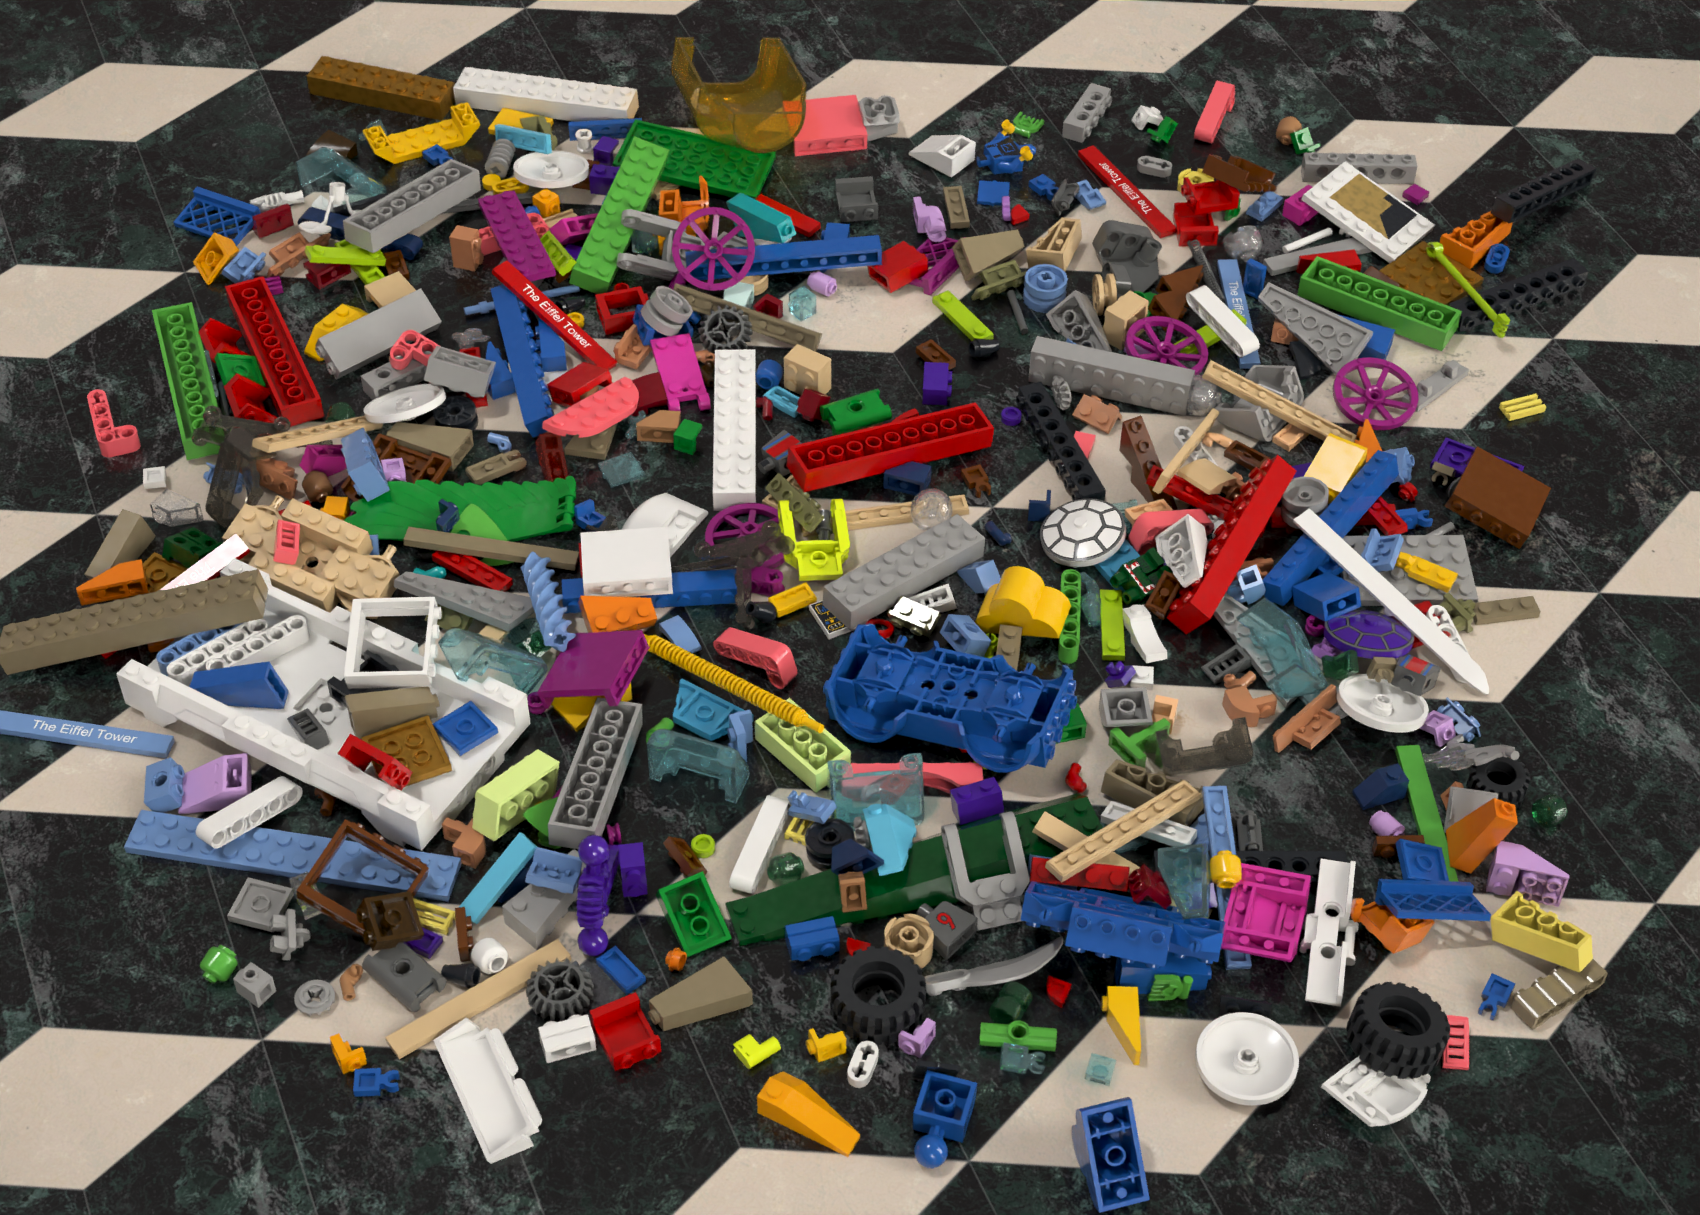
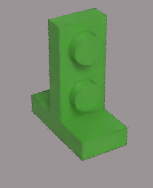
[1108,718,1170,768]

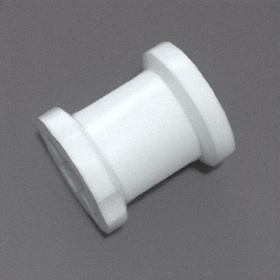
[575,129,593,154]

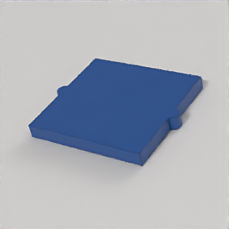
[977,180,1010,206]

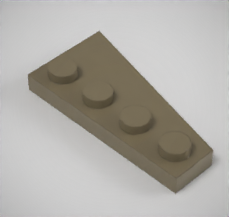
[564,423,618,460]

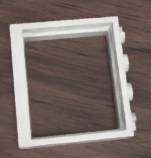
[344,597,442,689]

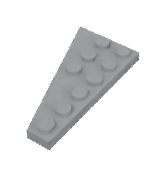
[1258,282,1373,375]
[394,571,535,632]
[1213,593,1329,708]

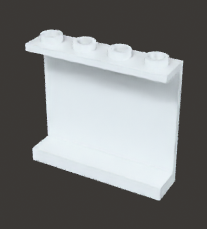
[581,527,673,597]

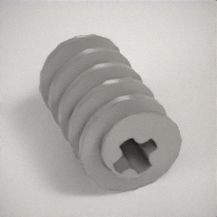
[485,139,516,179]

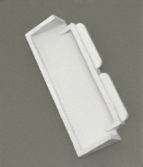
[433,1017,542,1164]

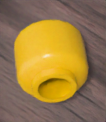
[1209,850,1242,889]

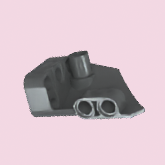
[1092,220,1162,300]

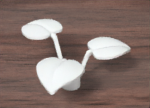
[298,182,360,235]

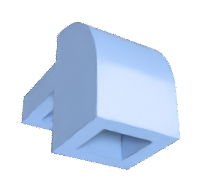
[1226,565,1266,605]

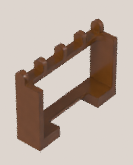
[1202,155,1277,192]

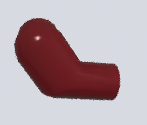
[756,396,773,420]

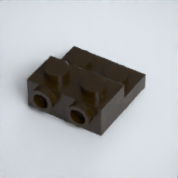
[356,891,424,951]

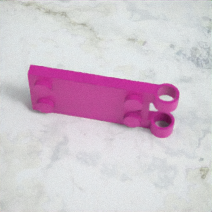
[650,333,711,414]

